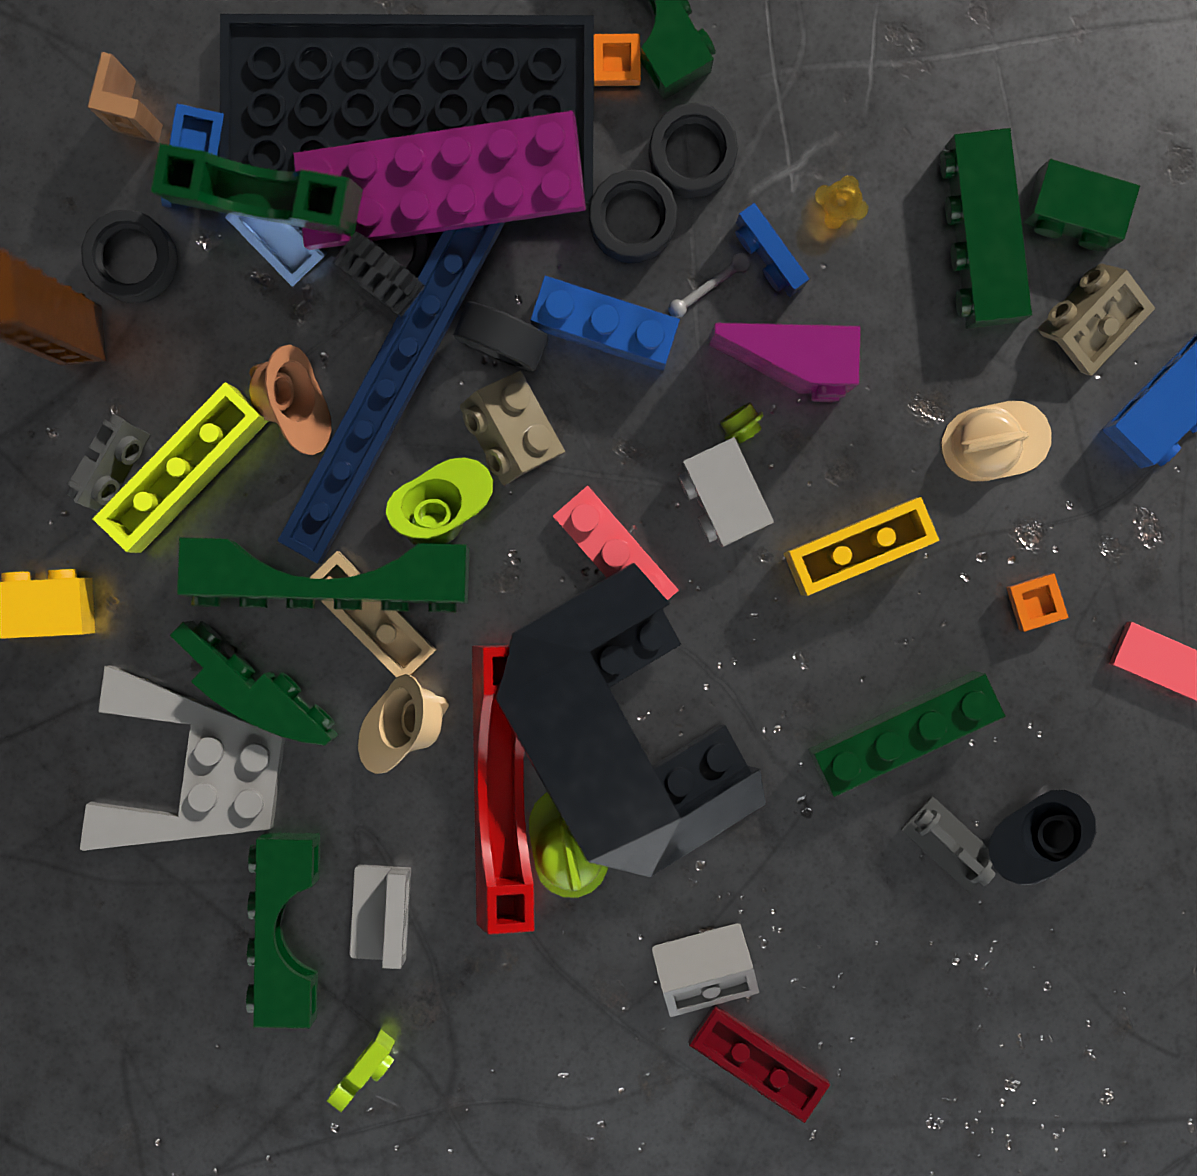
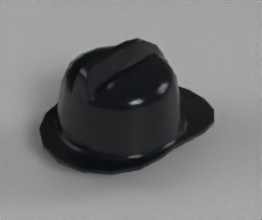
[989,790,1096,885]

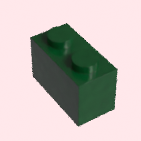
[1023,159,1140,251]

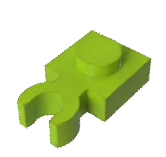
[327,1030,395,1112]

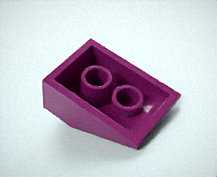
[709,323,860,402]

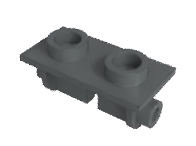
[67,414,151,512]
[901,796,996,893]

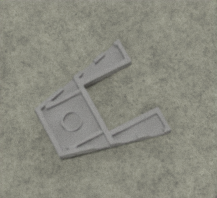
[80,665,285,851]

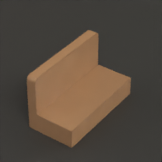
[88,52,163,143]

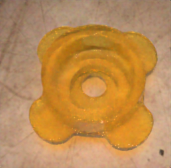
[815,175,868,229]

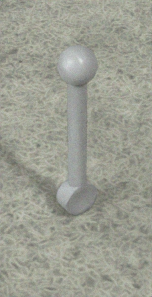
[669,253,751,318]

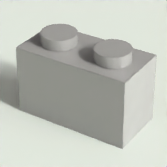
[678,437,774,547]

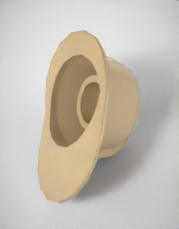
[942,401,1052,481]
[358,674,449,774]

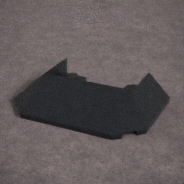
[495,563,766,877]

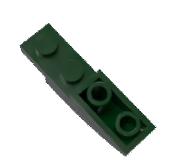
[170,621,338,746]

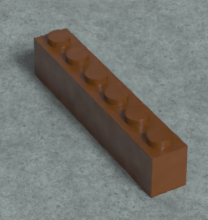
[0,249,106,365]

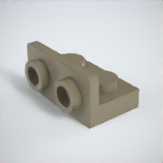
[1038,264,1156,376]

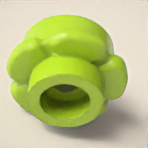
[720,402,764,444]

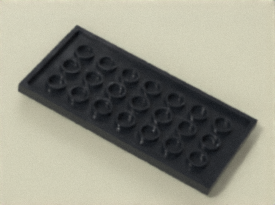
[219,14,594,206]

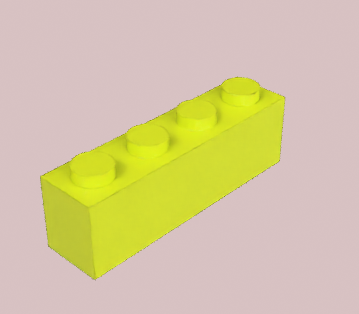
[93,382,269,553]

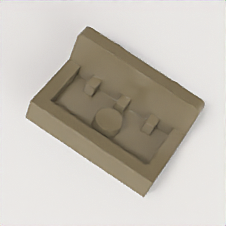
[460,370,565,486]

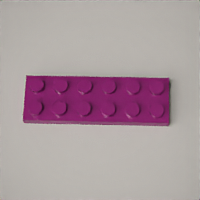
[293,111,586,250]

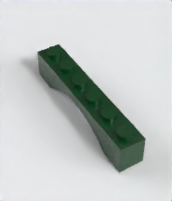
[177,537,470,613]

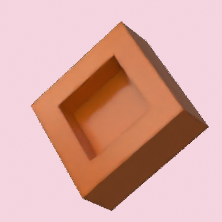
[594,34,641,86]
[1006,573,1069,632]

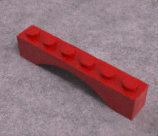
[472,645,534,934]

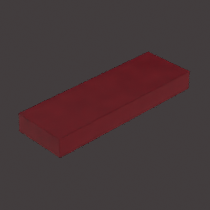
[689,1005,830,1123]

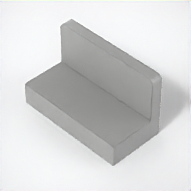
[350,865,411,969]
[652,923,759,1017]

